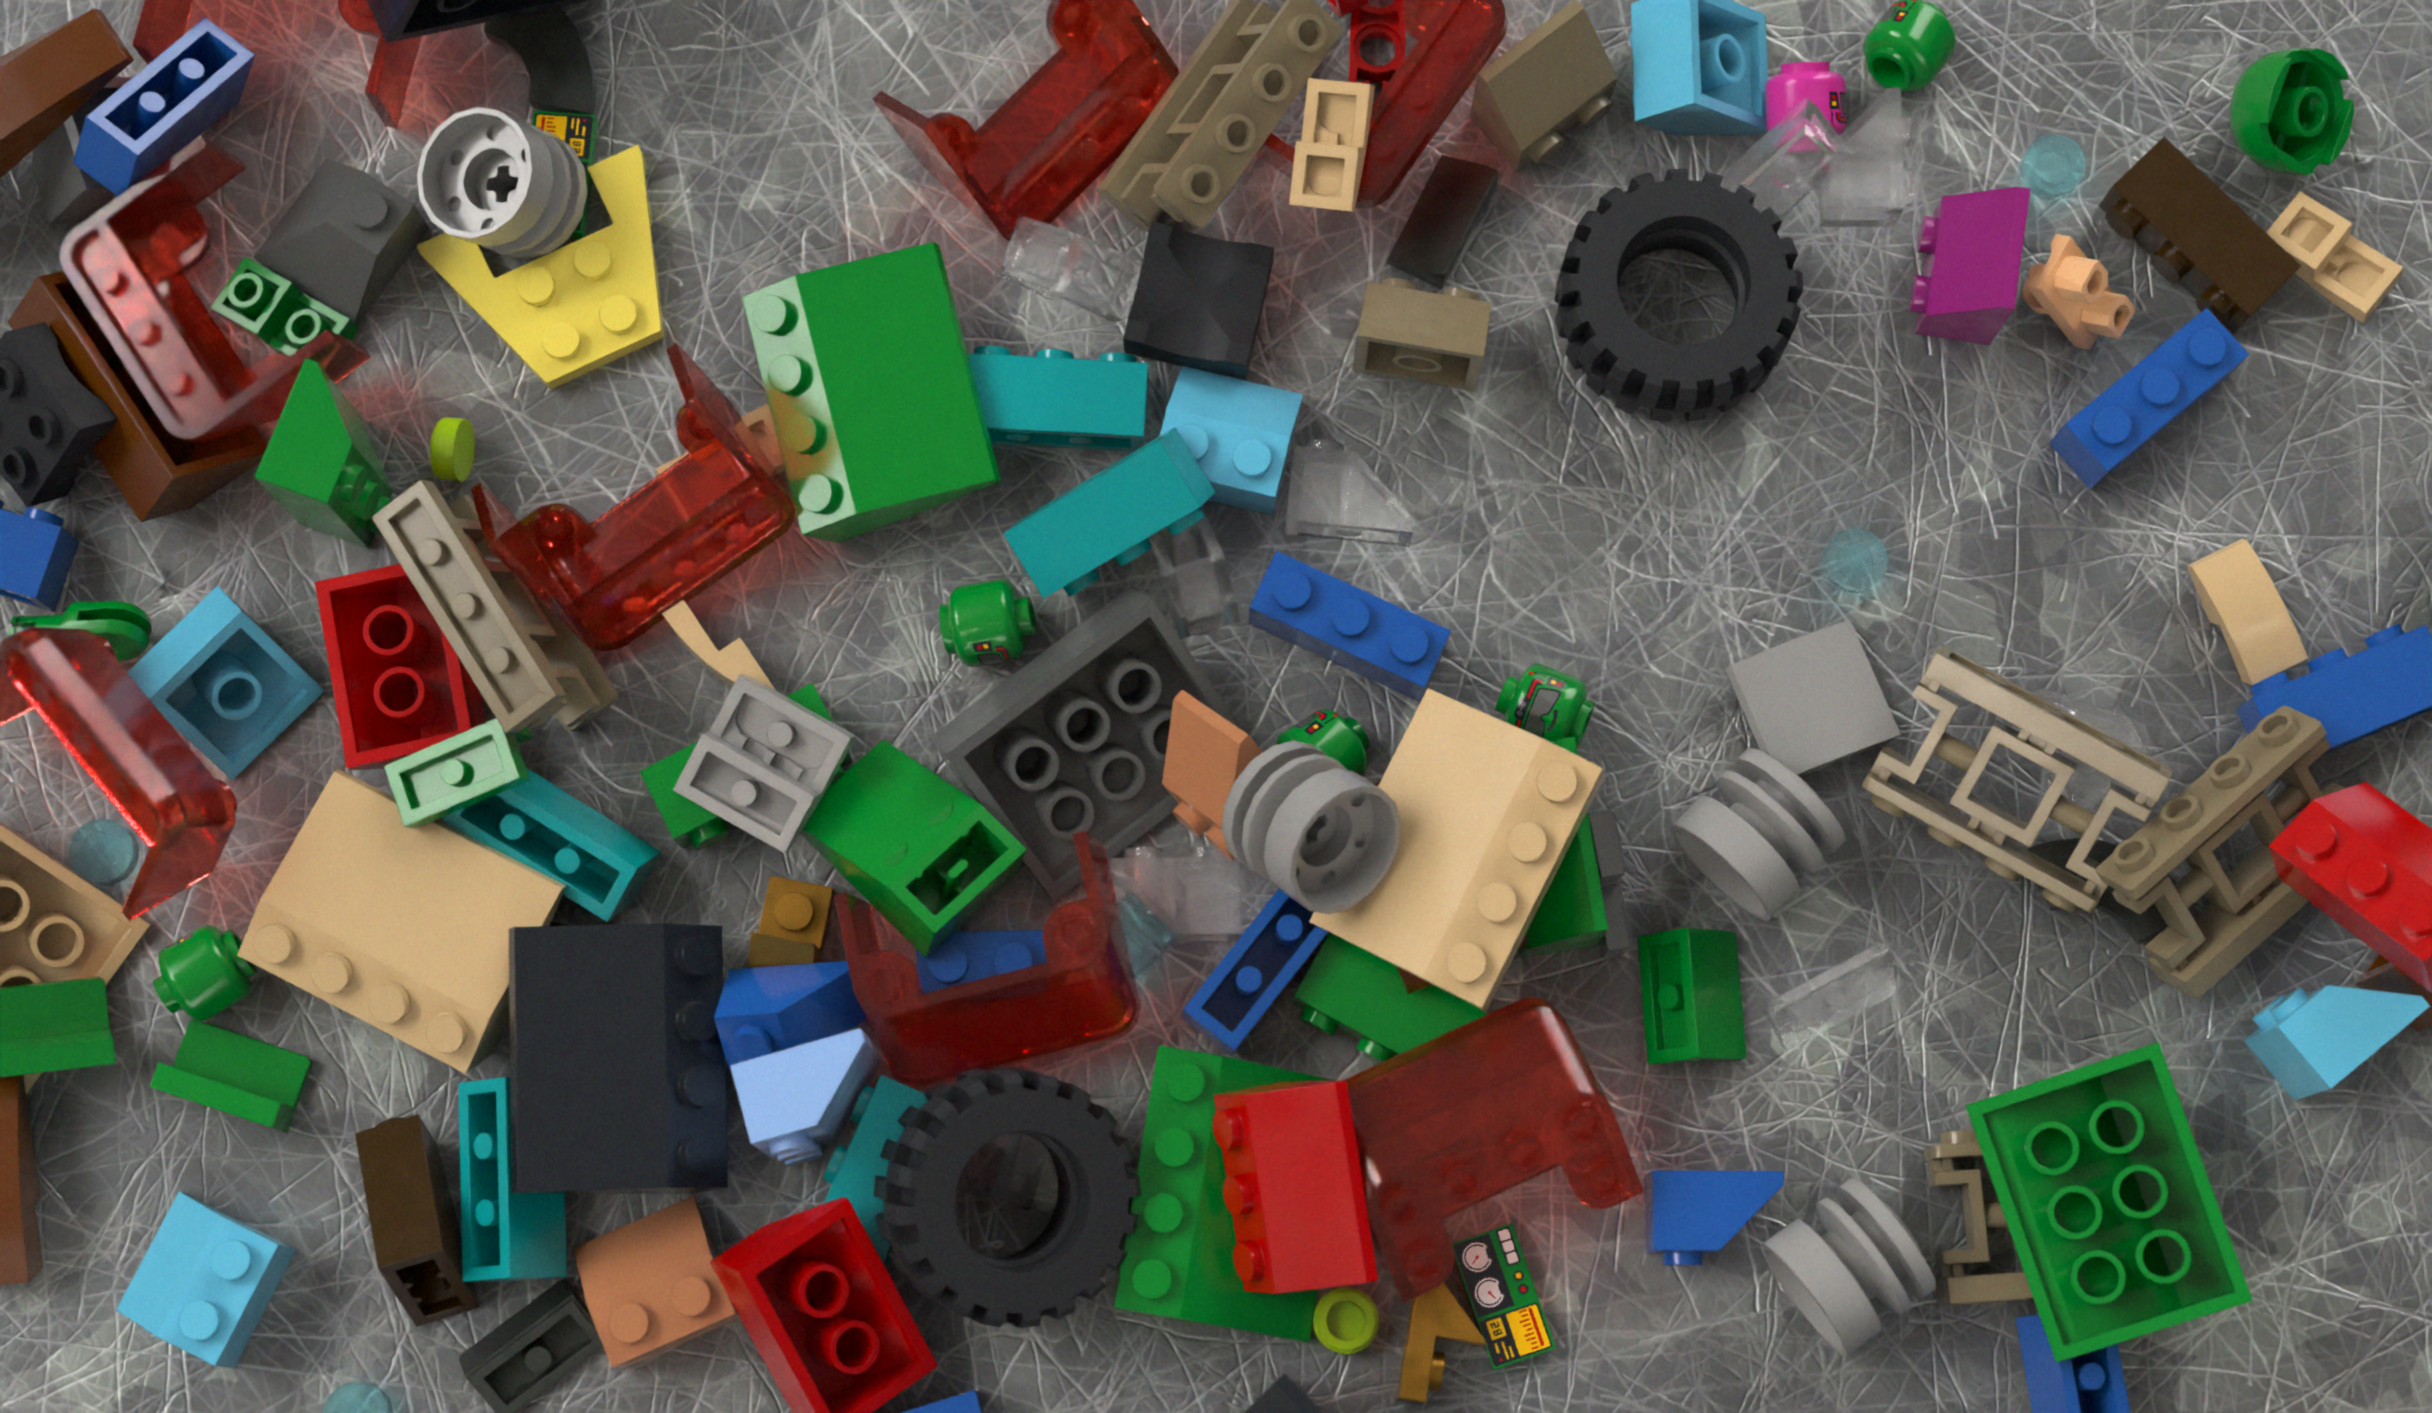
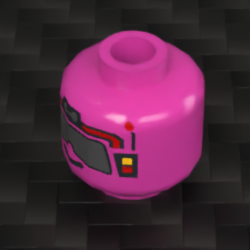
[1765,62,1847,153]

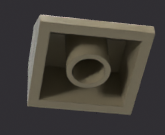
[1470,0,1618,172]
[1352,278,1492,391]

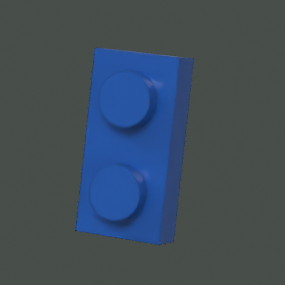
[916,930,1047,1001]

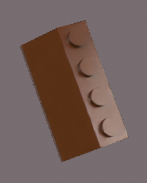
[8,255,267,522]

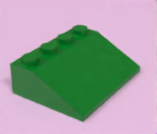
[742,242,1001,543]
[1965,1042,2253,1363]
[1114,1045,1351,1343]

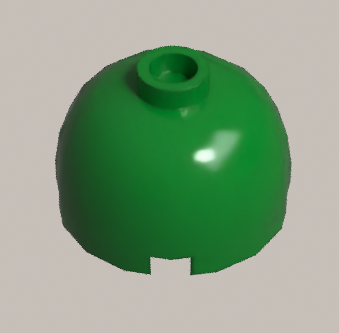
[2229,48,2354,175]

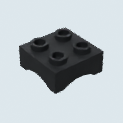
[1123,221,1274,380]
[0,322,118,507]

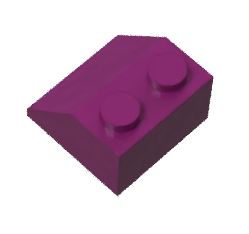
[1908,187,2031,346]

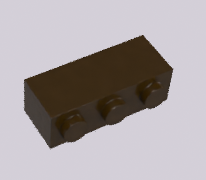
[2099,137,2301,334]

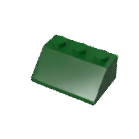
[254,358,393,549]
[1518,736,1608,958]

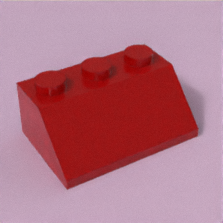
[315,564,486,770]
[2269,782,2432,993]
[1213,1080,1378,1294]
[710,1197,938,1413]

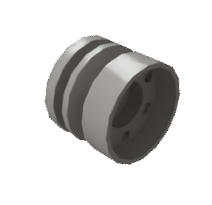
[417,107,588,260]
[1222,741,1401,914]
[1670,747,1846,921]
[1760,1177,1937,1357]

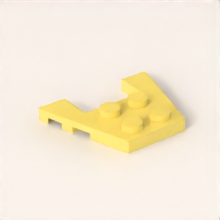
[416,144,664,390]

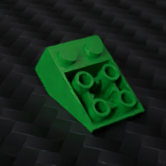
[800,740,1027,958]

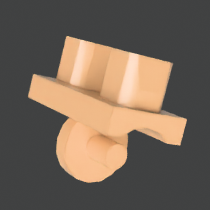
[2023,234,2135,350]

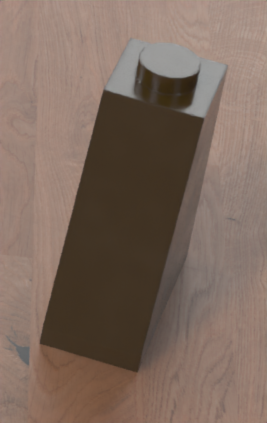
[355,1114,480,1327]

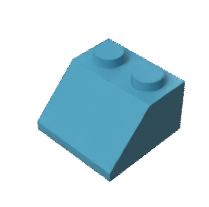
[1630,0,1768,135]
[1160,366,1304,515]
[124,585,325,780]
[2243,985,2430,1101]
[116,1191,297,1368]

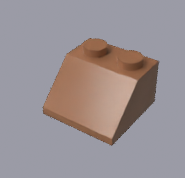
[1162,690,1263,862]
[573,1196,740,1370]

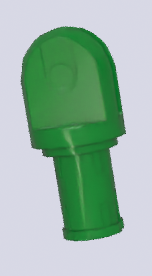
[8,601,152,664]

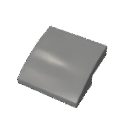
[1725,619,1901,777]
[673,674,856,853]

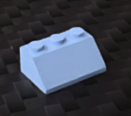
[730,1028,881,1166]

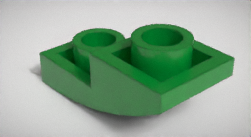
[210,257,360,375]

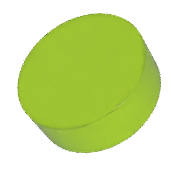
[430,417,475,482]
[1313,1288,1379,1355]

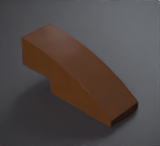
[0,1075,43,1285]

